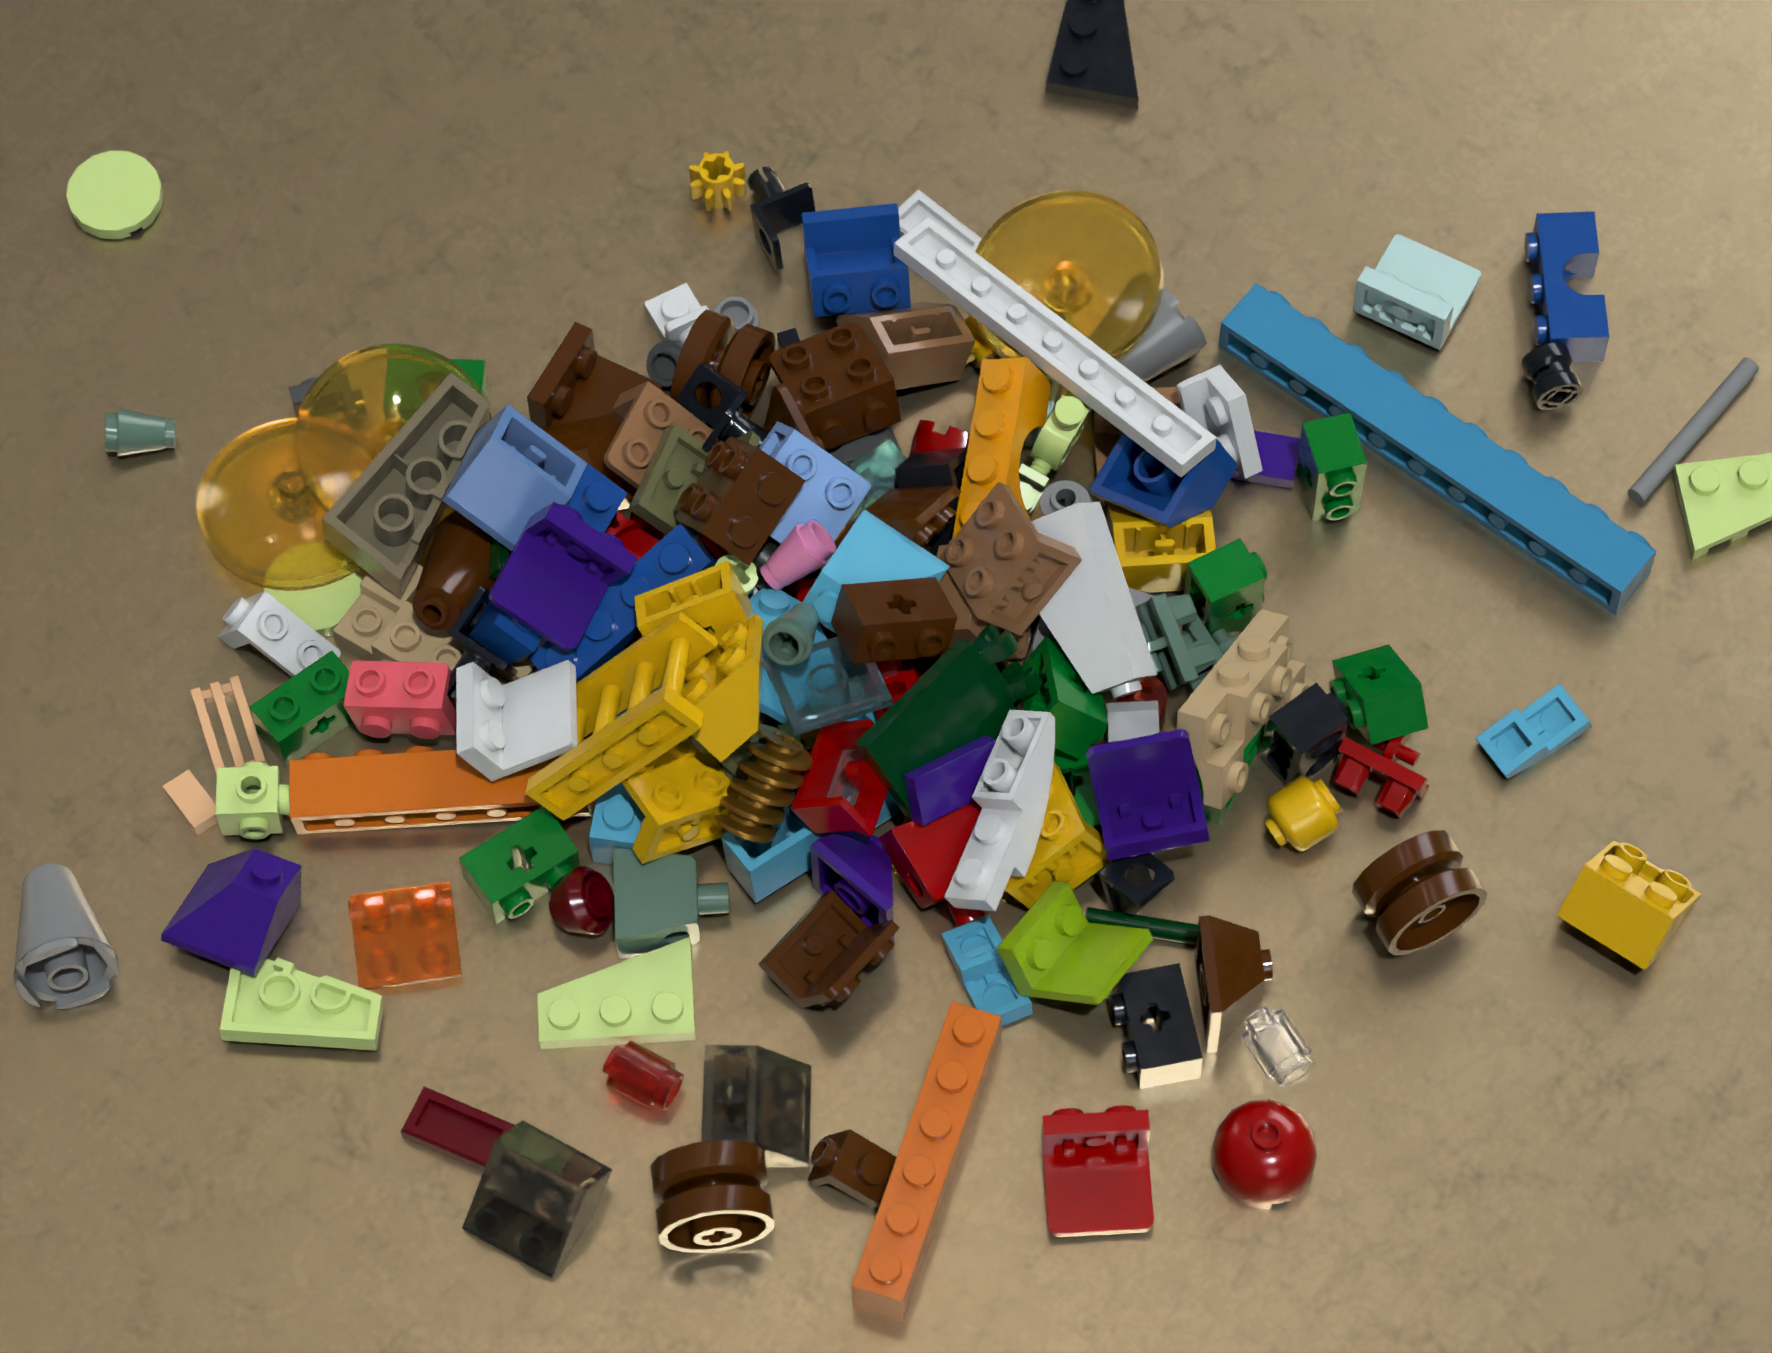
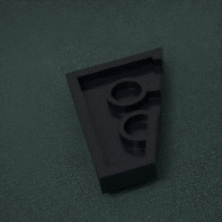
[1046,0,1139,109]

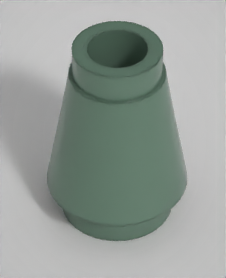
[105,408,175,457]
[763,603,819,665]

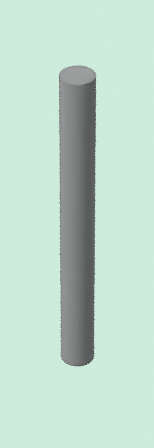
[1628,358,1759,504]

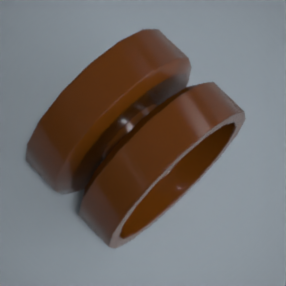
[670,309,776,420]
[1352,830,1487,955]
[650,1140,774,1253]

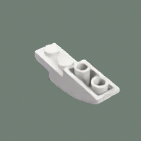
[944,710,1055,911]

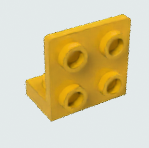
[621,737,740,864]
[1005,763,1113,909]

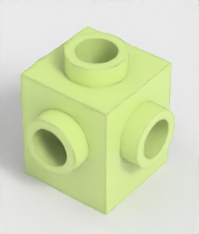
[215,762,290,839]

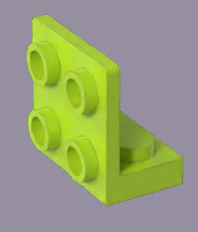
[997,881,1153,1005]

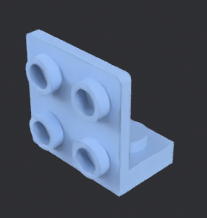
[759,421,871,544]

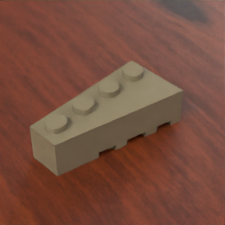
[322,372,490,598]

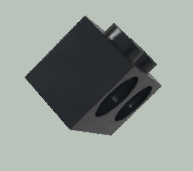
[1259,682,1349,786]

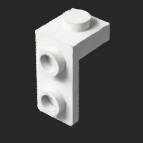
[218,591,341,677]

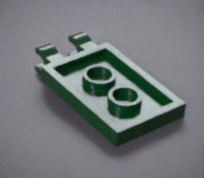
[855,624,1043,818]

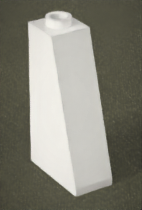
[1031,502,1157,699]

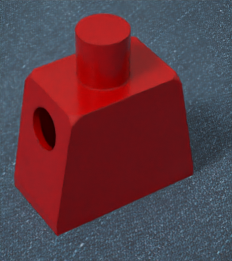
[878,800,985,927]

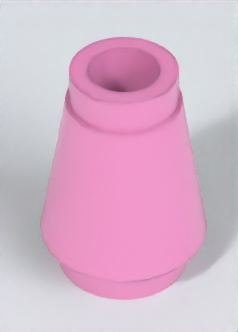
[760,520,836,591]

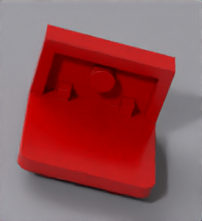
[1041,1105,1154,1237]

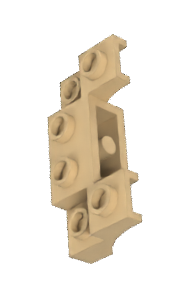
[333,564,547,710]
[1177,608,1309,810]

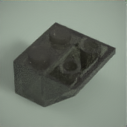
[701,1045,812,1168]
[462,1120,612,1278]

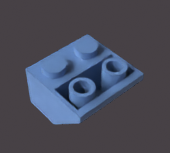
[442,404,588,551]

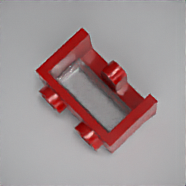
[791,719,888,837]

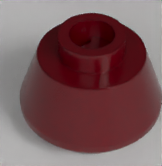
[549,866,615,935]

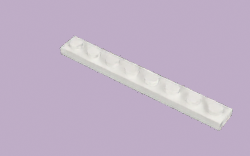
[894,216,1217,477]

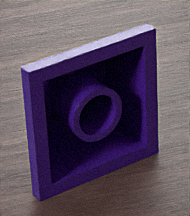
[810,830,894,942]
[161,848,302,976]

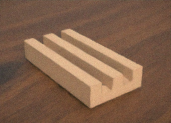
[190,675,266,775]

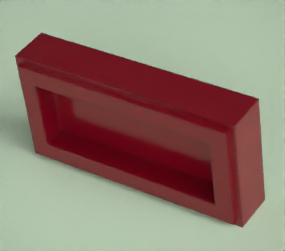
[401,1087,519,1177]

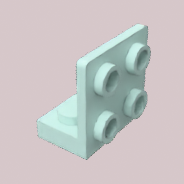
[1353,234,1481,350]

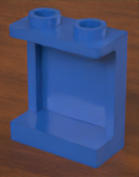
[801,203,911,318]

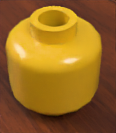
[1264,776,1342,852]

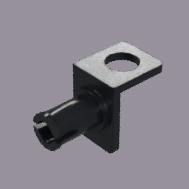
[747,166,816,271]
[677,362,769,451]
[447,586,518,700]
[1096,853,1175,912]

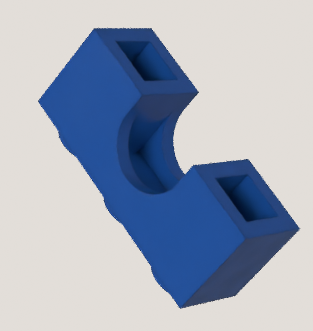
[1525,211,1609,362]

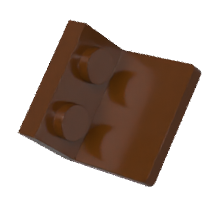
[527,321,662,428]

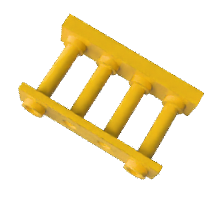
[525,611,718,821]

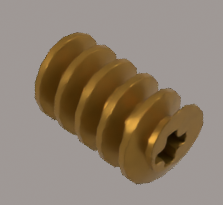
[713,724,813,843]

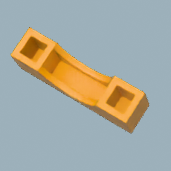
[952,357,1052,538]

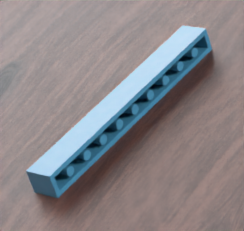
[1219,283,1656,615]

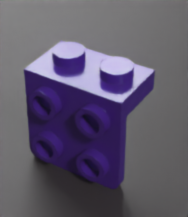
[489,502,638,651]
[1086,729,1210,861]

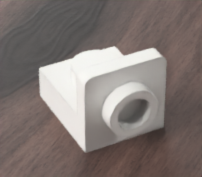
[644,283,709,344]

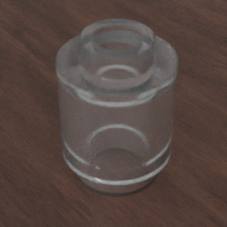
[1241,1006,1314,1087]

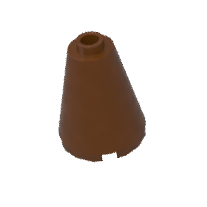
[412,510,496,631]

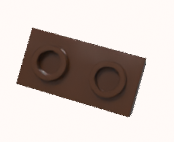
[831,577,958,664]

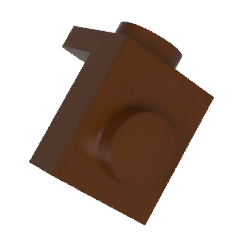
[808,1129,897,1208]

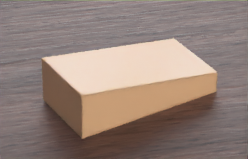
[162,769,218,836]

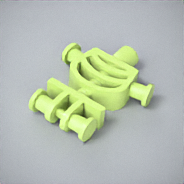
[1019,390,1092,516]

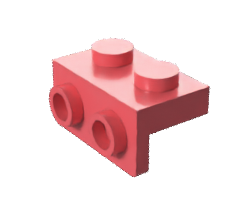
[343,660,456,739]

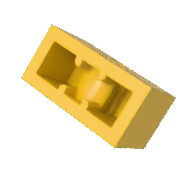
[634,561,753,655]

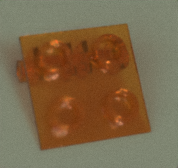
[348,882,462,990]

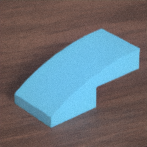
[1476,683,1592,779]
[941,915,1033,1027]

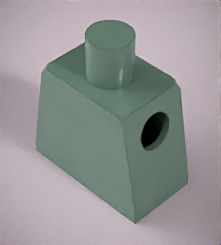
[613,848,730,959]

